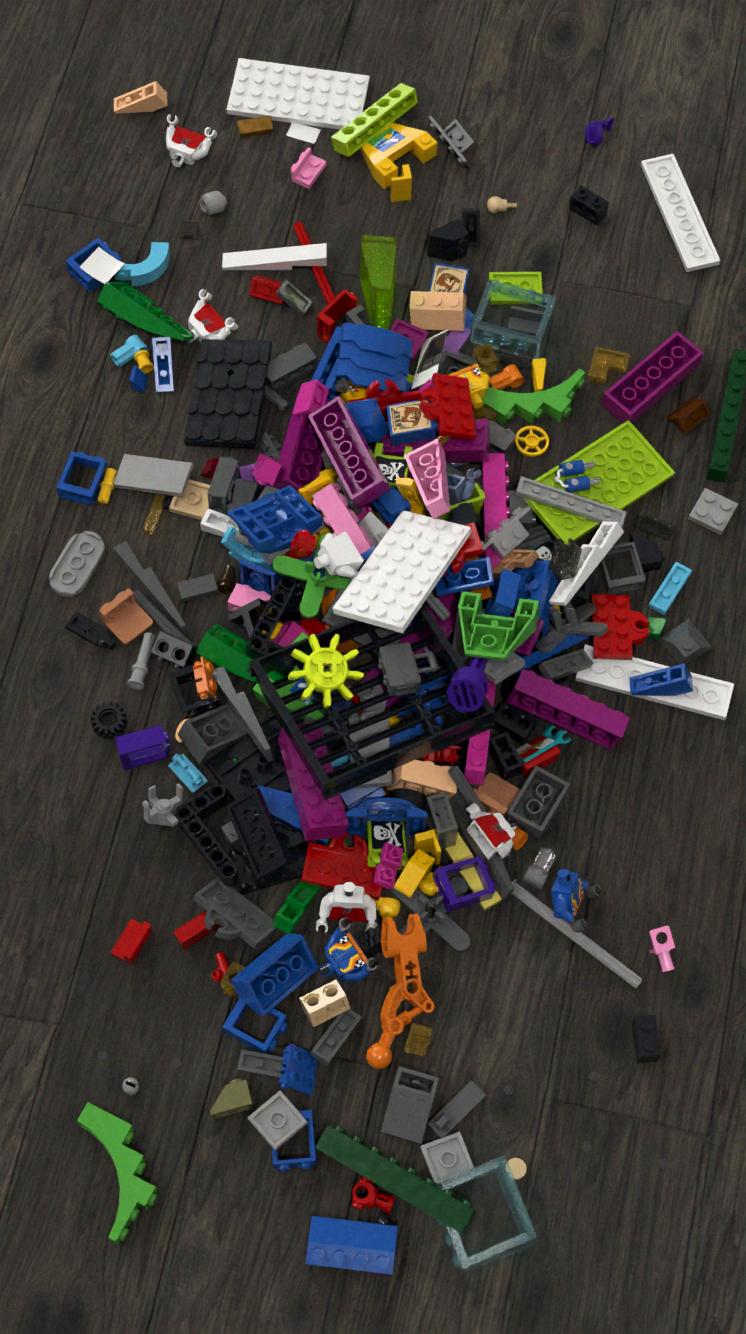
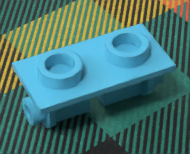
[168,754,208,793]

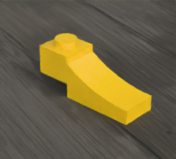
[298,469,340,506]

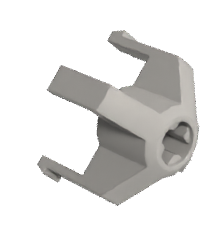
[347,685,386,720]
[142,783,183,826]

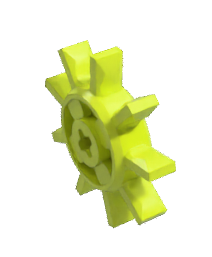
[288,634,364,708]

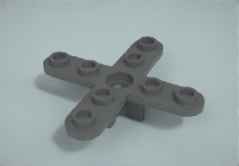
[536,601,608,653]
[391,877,470,952]

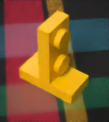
[395,478,428,516]

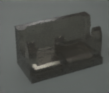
[549,538,582,581]

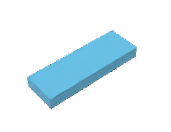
[648,562,692,615]

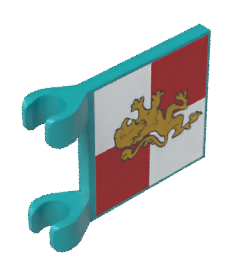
[516,725,571,763]

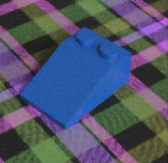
[239,560,283,596]

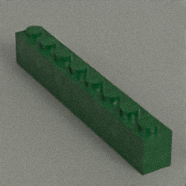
[706,349,746,483]
[315,1124,478,1235]

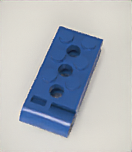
[311,323,353,401]
[514,560,561,643]

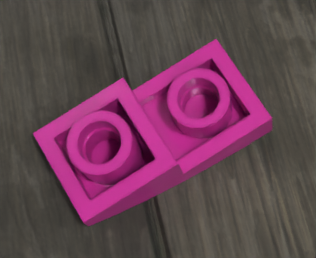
[373,842,403,890]

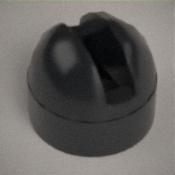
[375,1212,392,1225]

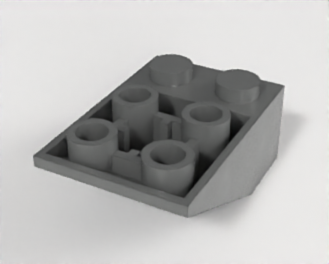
[381,1066,439,1144]

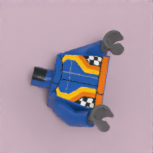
[551,869,601,933]
[318,917,381,982]

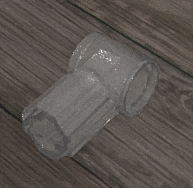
[523,847,557,890]

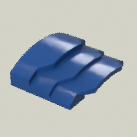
[336,324,413,393]
[227,485,322,553]
[346,798,427,836]

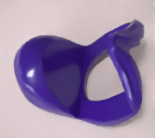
[585,117,614,146]

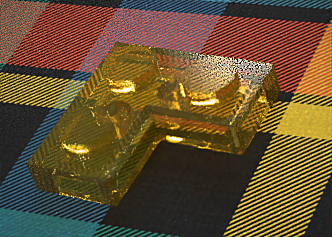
[588,346,630,383]

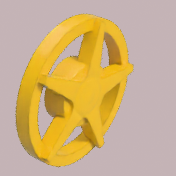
[515,426,549,457]

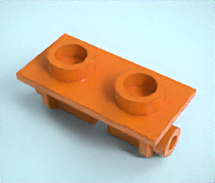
[193,657,217,699]

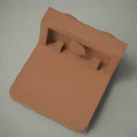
[99,588,153,645]
[473,773,521,818]

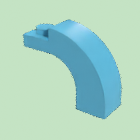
[114,242,170,286]
[221,527,285,571]

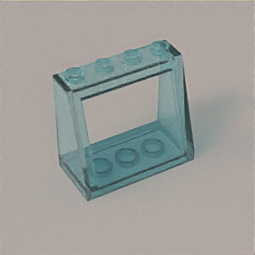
[470,279,557,359]
[436,1155,537,1273]

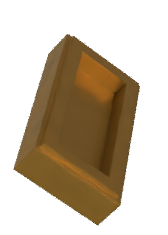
[237,116,274,138]

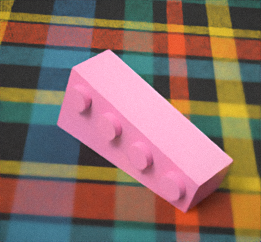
[404,439,450,519]
[312,483,374,555]

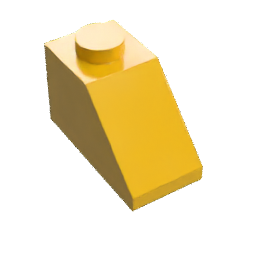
[394,849,435,898]

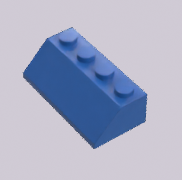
[231,933,319,1016]
[306,1216,398,1275]

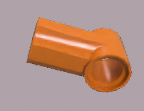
[489,364,524,390]

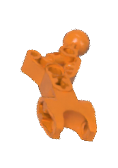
[366,914,434,1070]

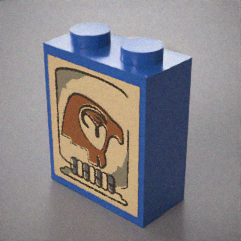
[429,263,469,294]
[386,400,439,446]

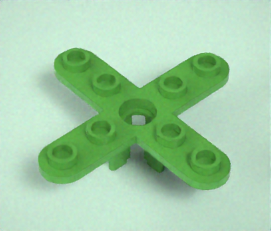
[272,533,352,618]

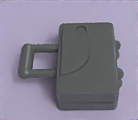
[378,642,438,696]

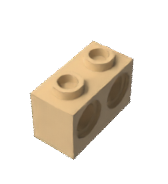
[299,980,350,1027]

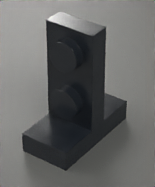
[227,598,268,649]

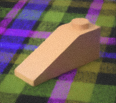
[114,81,167,114]

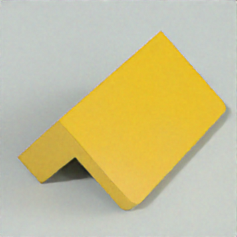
[390,164,412,202]
[413,829,441,865]

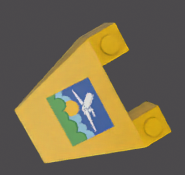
[360,123,437,189]

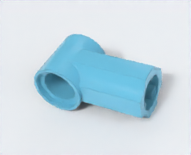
[110,335,148,367]

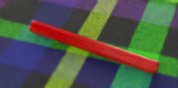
[294,221,335,305]

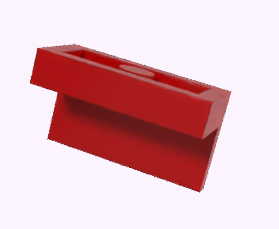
[249,275,284,304]
[173,911,219,950]
[111,919,153,965]

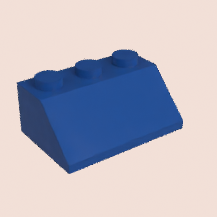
[346,398,389,443]
[435,557,495,598]

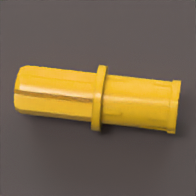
[98,468,117,504]

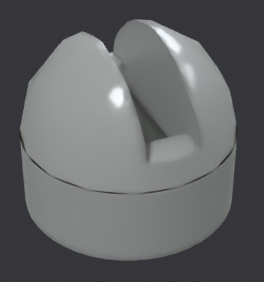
[122,1077,140,1095]

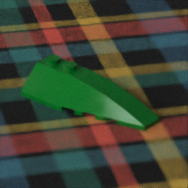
[97,282,194,340]
[196,624,288,683]

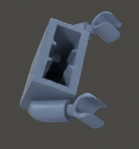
[447,467,481,506]

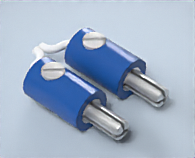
[555,460,600,493]

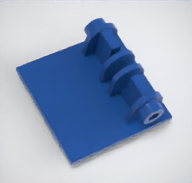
[279,1044,317,1096]

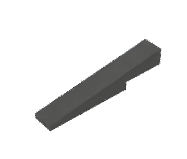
[113,541,187,635]
[213,666,273,762]
[449,789,514,900]

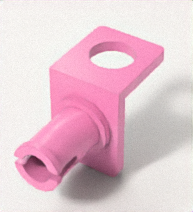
[649,926,675,972]

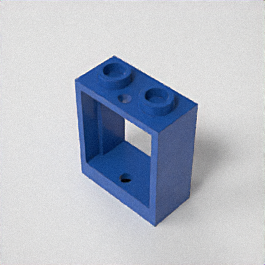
[66,238,122,292]
[56,451,108,506]
[485,569,521,617]
[222,998,288,1054]
[272,1110,316,1172]

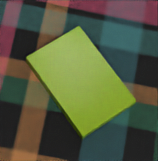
[489,272,543,305]

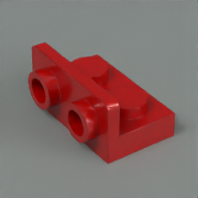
[521,746,561,778]

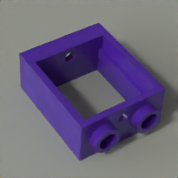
[115,725,171,770]
[432,856,496,912]

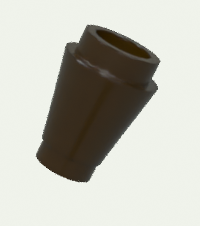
[217,565,235,594]

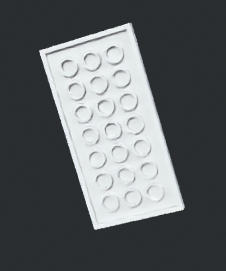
[226,58,370,130]
[333,510,471,633]

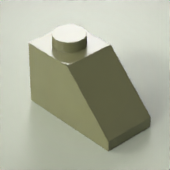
[210,1079,253,1120]

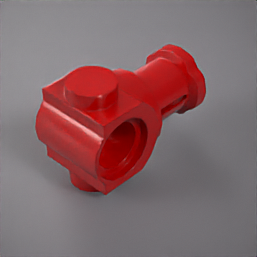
[285,530,316,559]
[351,1177,395,1214]

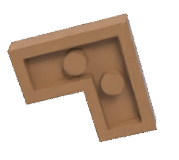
[492,549,539,579]

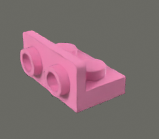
[290,147,326,189]

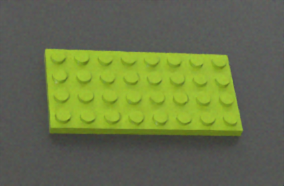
[522,420,675,548]

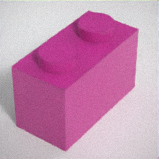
[251,453,282,486]

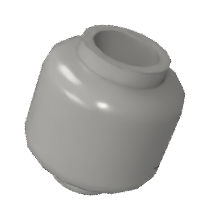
[200,191,227,215]

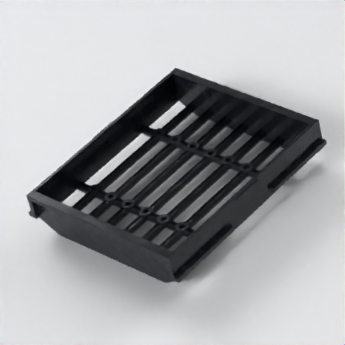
[248,603,495,800]

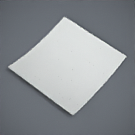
[80,247,125,284]

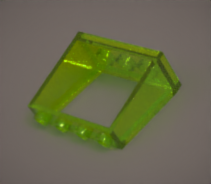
[360,235,397,330]

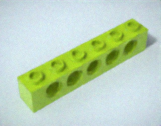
[331,83,418,157]

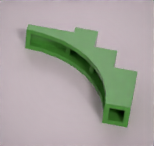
[478,369,585,425]
[77,1102,158,1245]

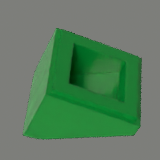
[643,617,667,640]

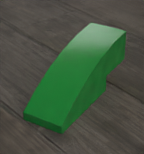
[273,882,322,933]

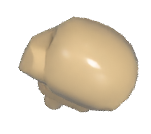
[487,196,517,214]

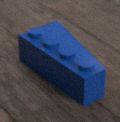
[257,785,328,845]

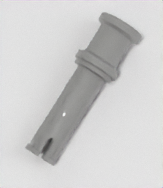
[127,633,156,690]

